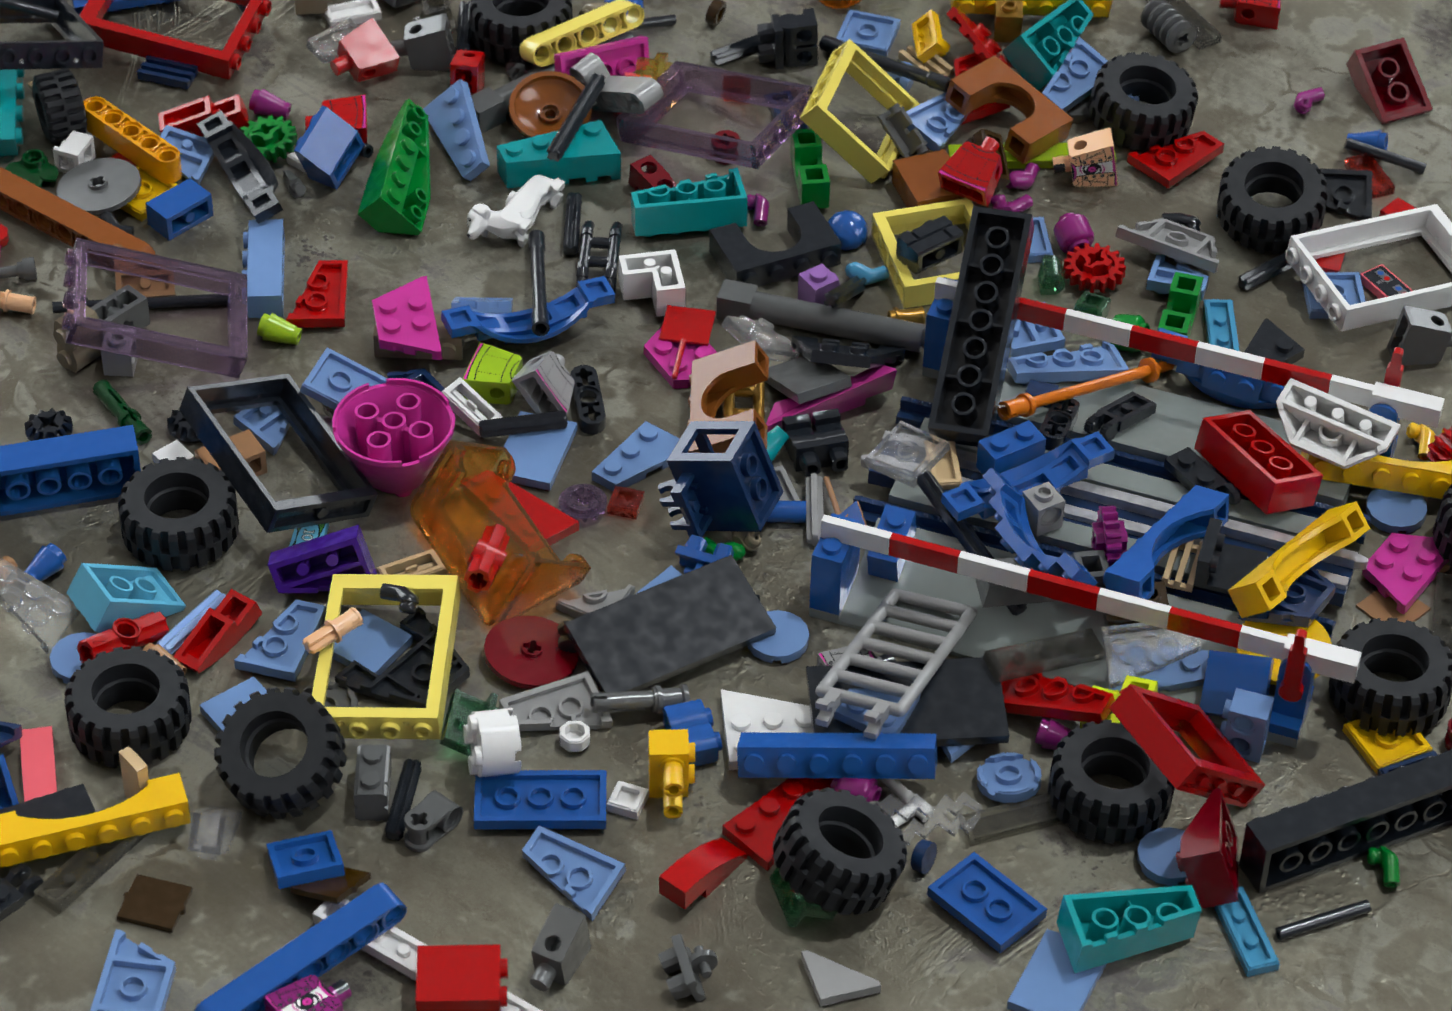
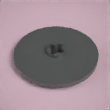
[56,158,141,215]

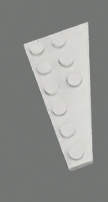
[720,689,813,770]

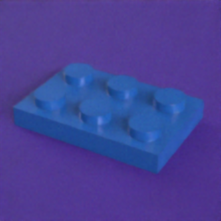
[927,852,1047,953]

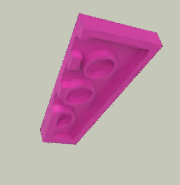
[554,36,650,76]

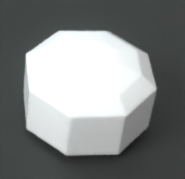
[560,721,590,752]

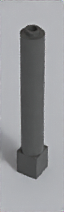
[471,31,633,134]
[716,279,926,353]

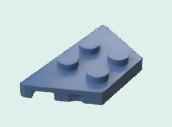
[90,929,176,1011]

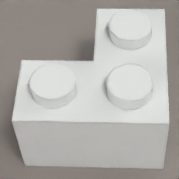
[619,249,686,317]

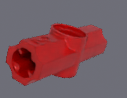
[464,523,510,593]
[77,611,169,663]

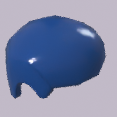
[828,210,868,251]

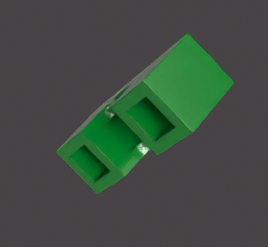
[790,129,830,209]
[1158,272,1204,339]

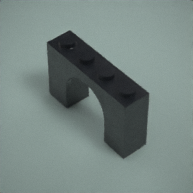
[709,201,842,287]

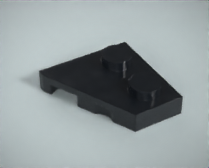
[1244,318,1305,364]

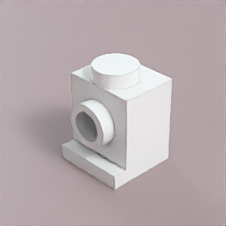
[53,131,96,173]

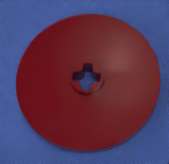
[484,615,579,689]

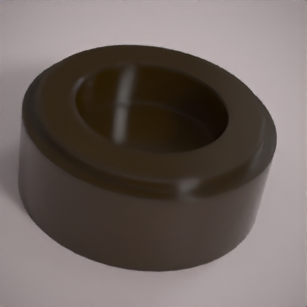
[705,0,727,26]

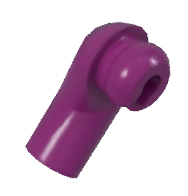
[1293,87,1325,114]
[1006,163,1039,190]
[747,193,769,227]

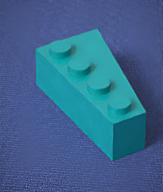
[1002,0,1094,91]
[0,70,25,156]
[496,120,621,188]
[631,167,748,237]
[1056,885,1202,973]

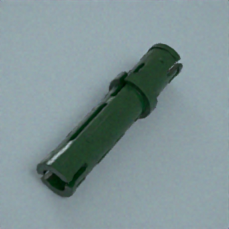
[93,379,152,445]

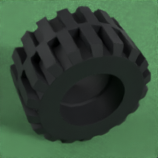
[32,68,87,143]

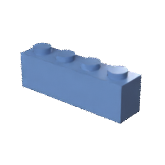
[241,219,285,318]

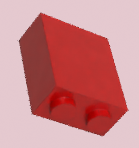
[415,944,508,1011]

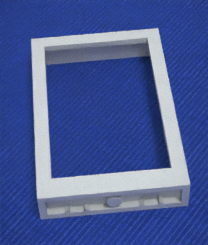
[1285,204,1452,332]

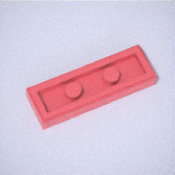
[20,726,58,802]

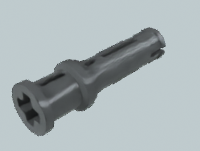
[590,684,690,714]

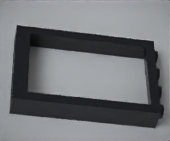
[0,0,104,70]
[179,374,378,533]

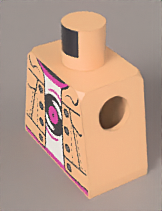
[1052,128,1118,187]

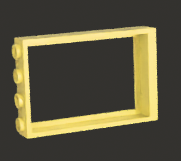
[312,574,461,740]

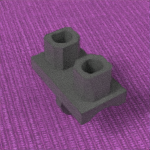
[658,933,718,1002]

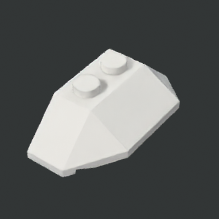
[1276,378,1401,469]

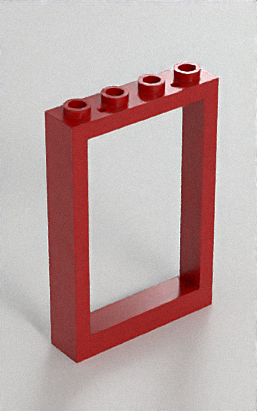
[79,0,272,80]

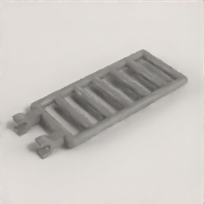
[815,588,978,740]

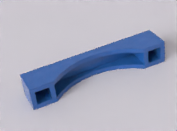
[1103,485,1229,600]

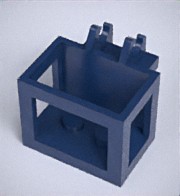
[658,421,784,537]

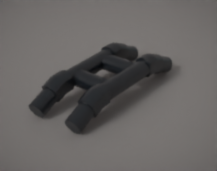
[576,220,623,294]

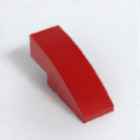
[158,94,249,136]
[173,589,262,674]
[659,837,748,910]

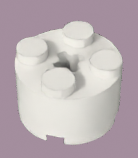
[463,708,522,777]

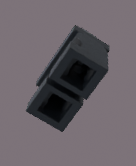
[757,8,818,70]
[782,408,849,477]

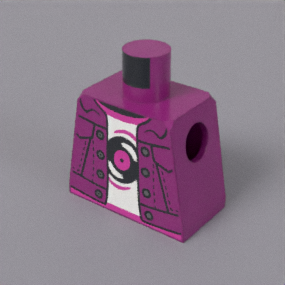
[264,975,352,1011]

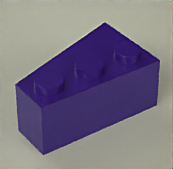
[268,524,378,593]

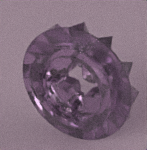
[559,484,607,523]

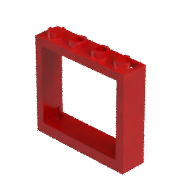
[1109,684,1266,808]

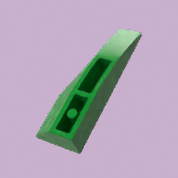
[358,98,431,235]

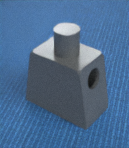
[391,13,456,71]
[1387,305,1452,366]
[530,903,591,992]

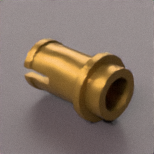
[887,307,925,324]

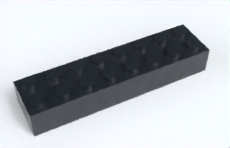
[928,206,1034,447]
[1239,749,1452,894]

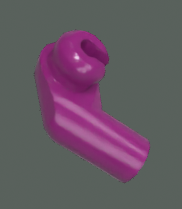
[991,194,1033,212]

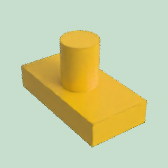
[911,9,951,63]

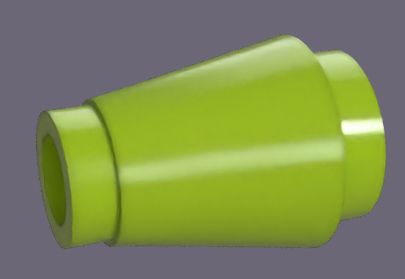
[257,313,303,345]

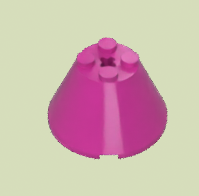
[332,378,455,497]

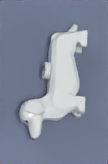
[467,175,565,248]

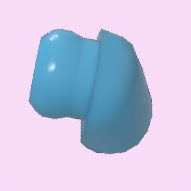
[845,262,889,286]

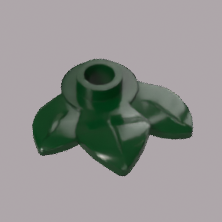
[5,149,58,188]

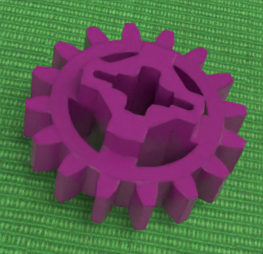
[1091,506,1128,567]

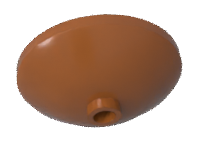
[509,71,592,138]

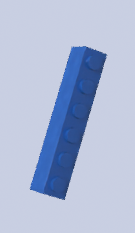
[737,732,937,779]

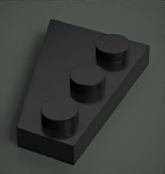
[1320,168,1372,220]

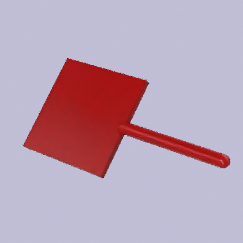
[659,305,716,380]

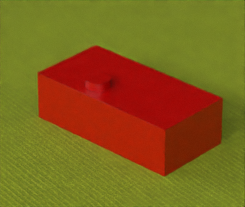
[1194,410,1323,515]

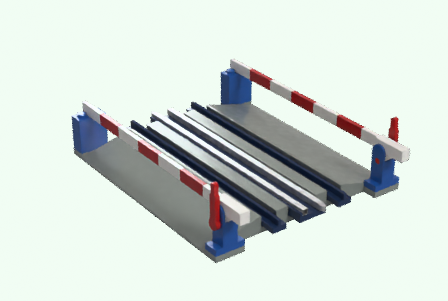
[809,277,1445,748]

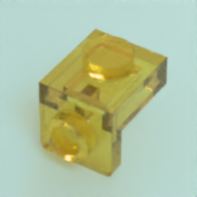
[635,52,672,87]

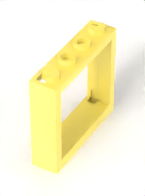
[800,39,920,184]
[871,198,974,309]

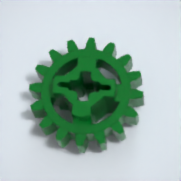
[240,115,298,163]

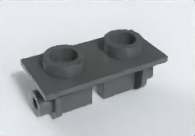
[877,103,928,158]

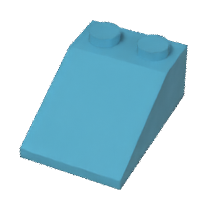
[66,563,186,633]

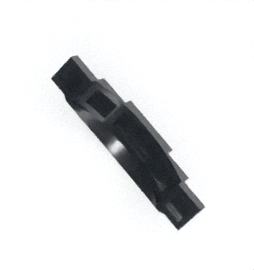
[197,111,283,224]

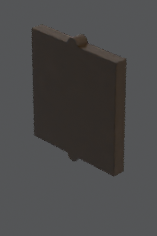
[290,867,371,904]
[116,874,193,933]

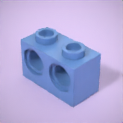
[1220,688,1274,763]

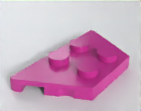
[372,276,442,360]
[644,327,717,389]
[1362,533,1449,615]

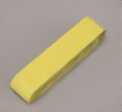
[519,0,644,67]

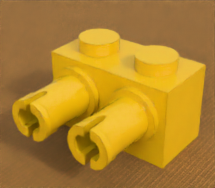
[648,729,695,819]

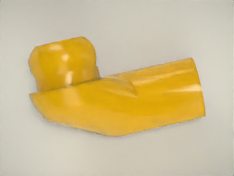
[1406,422,1435,461]

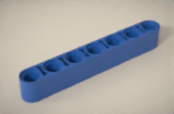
[194,883,407,1011]

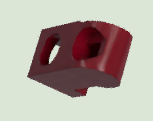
[628,155,677,190]

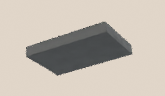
[765,356,852,404]

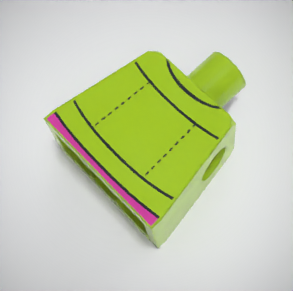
[462,342,523,405]

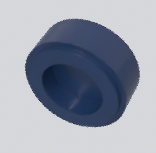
[911,839,937,874]

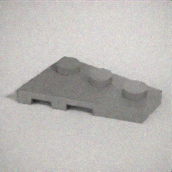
[499,671,613,731]

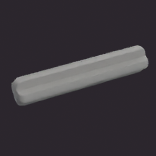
[805,473,824,547]

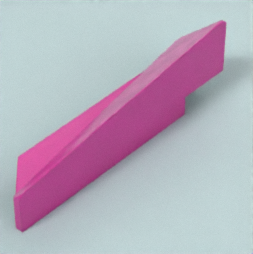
[766,365,897,432]

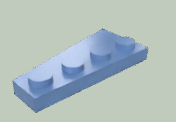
[423,79,490,181]

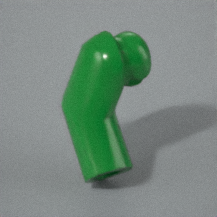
[1367,846,1400,887]

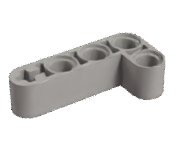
[569,53,664,114]

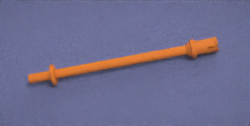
[997,357,1174,421]

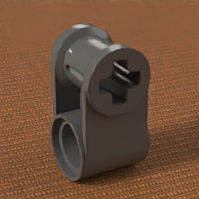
[404,790,463,852]

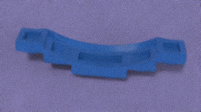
[441,276,616,344]
[1151,327,1285,409]
[941,431,1115,522]
[983,468,1098,586]

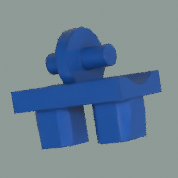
[675,534,734,574]

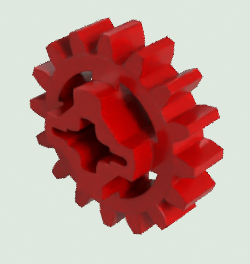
[1063,243,1126,294]

